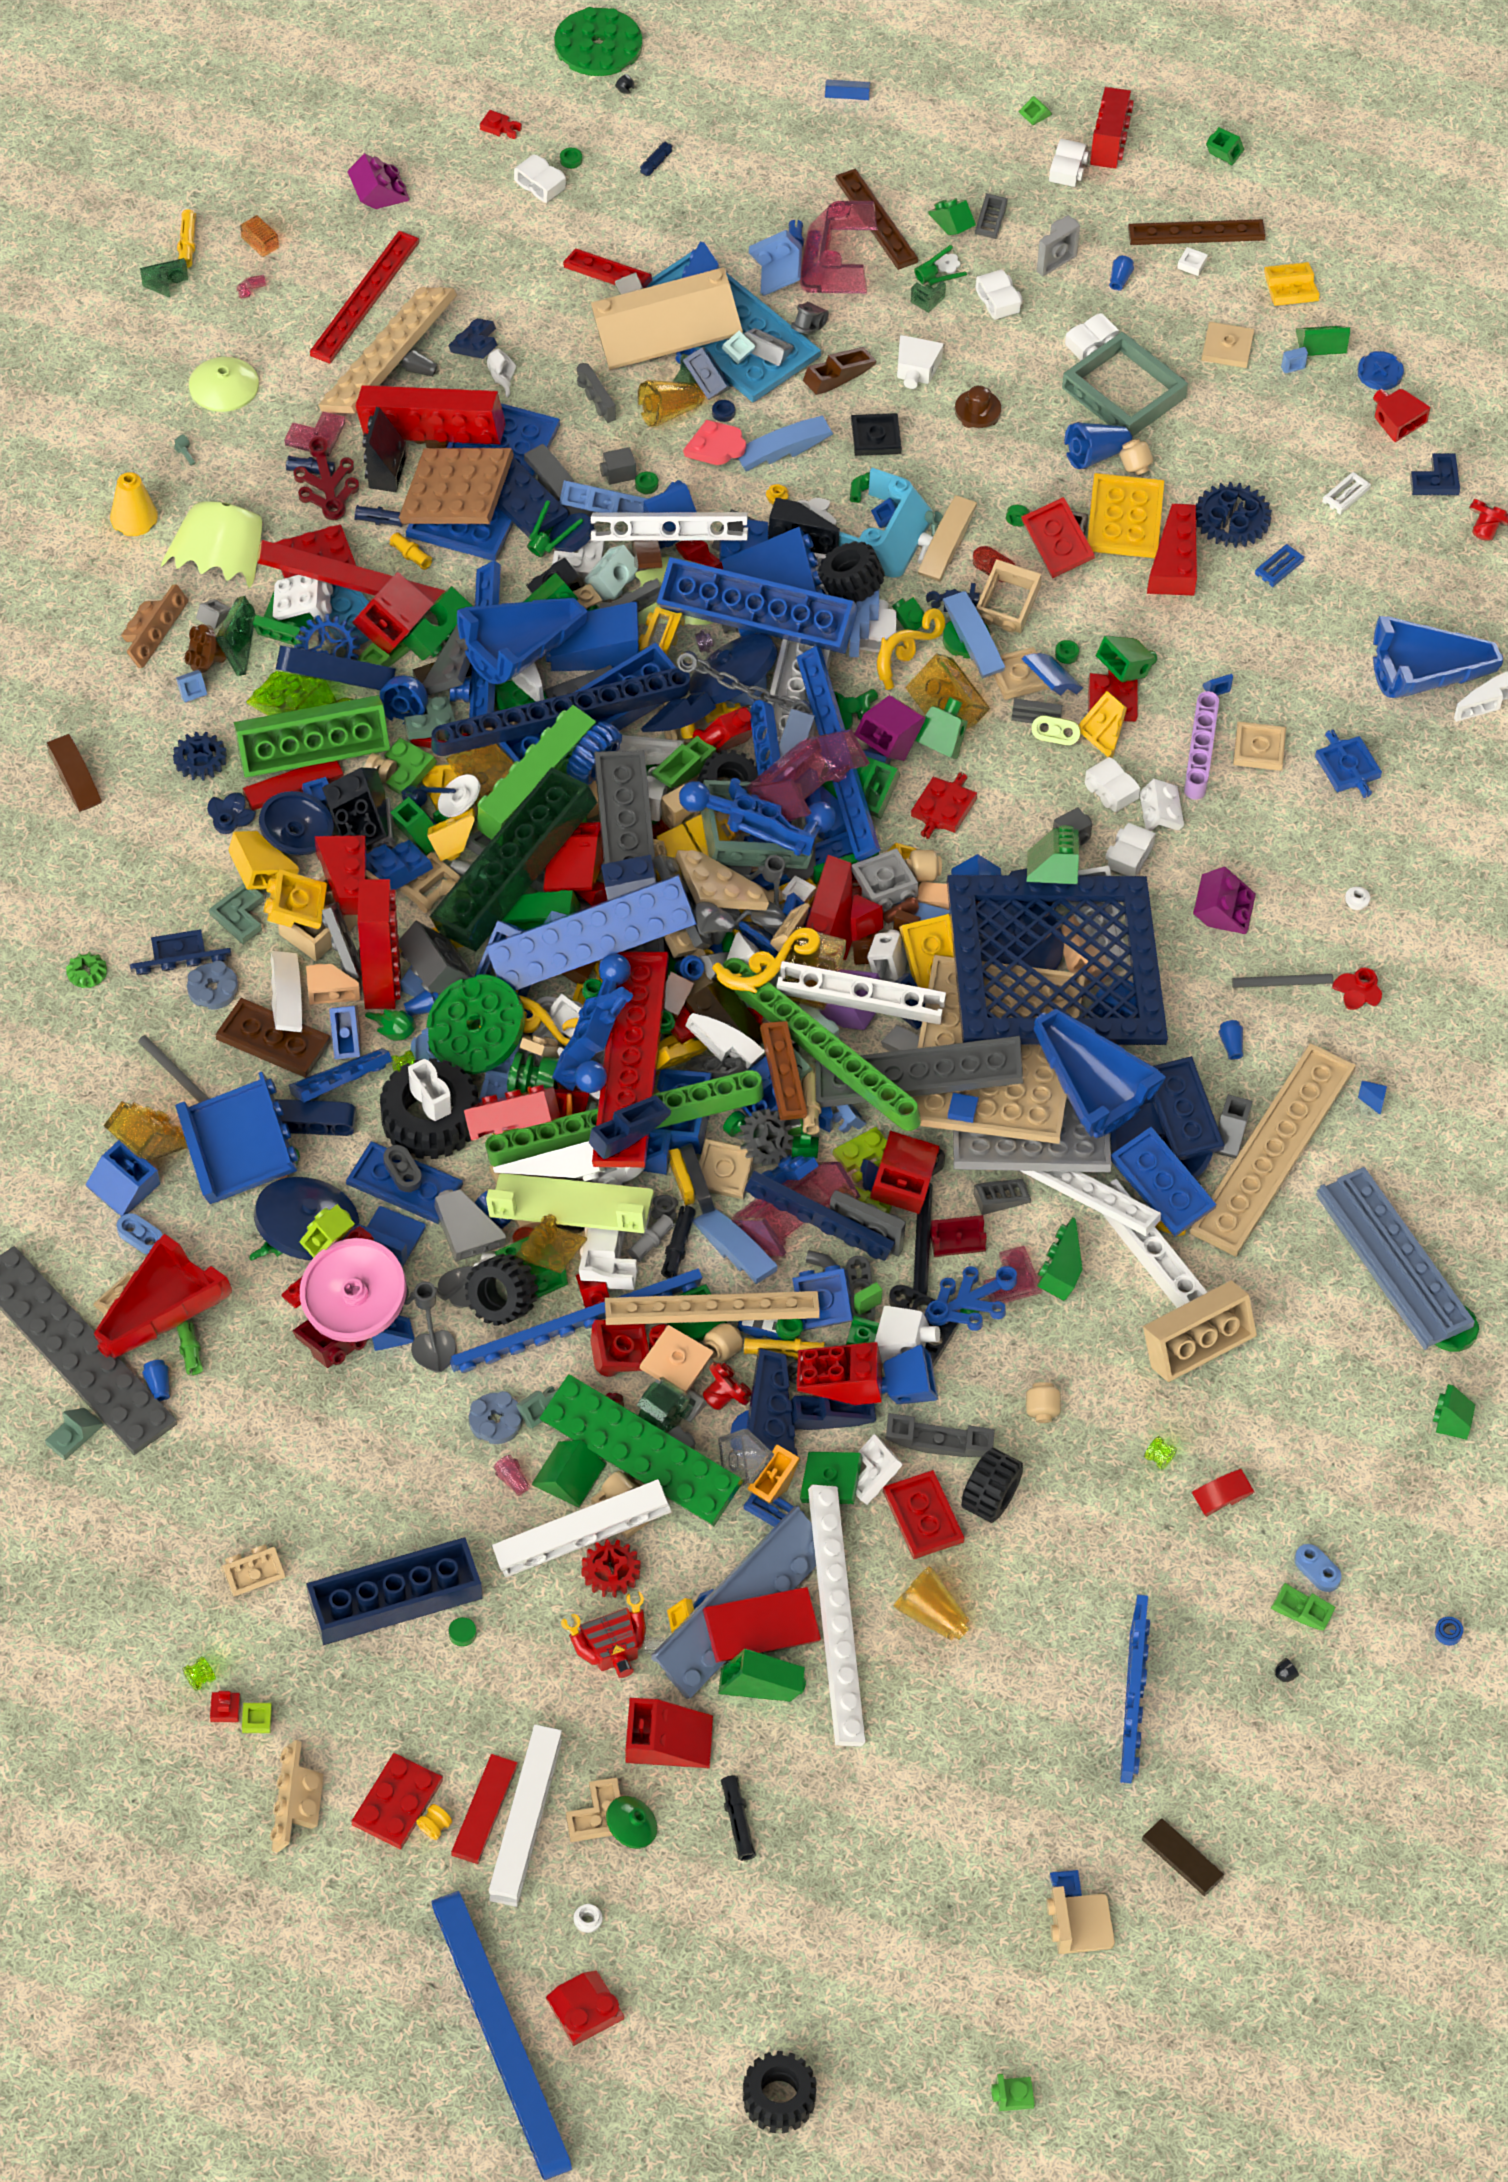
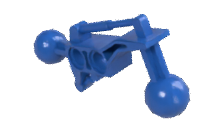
[679,778,836,856]
[552,954,633,1093]

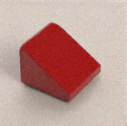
[576,882,607,906]

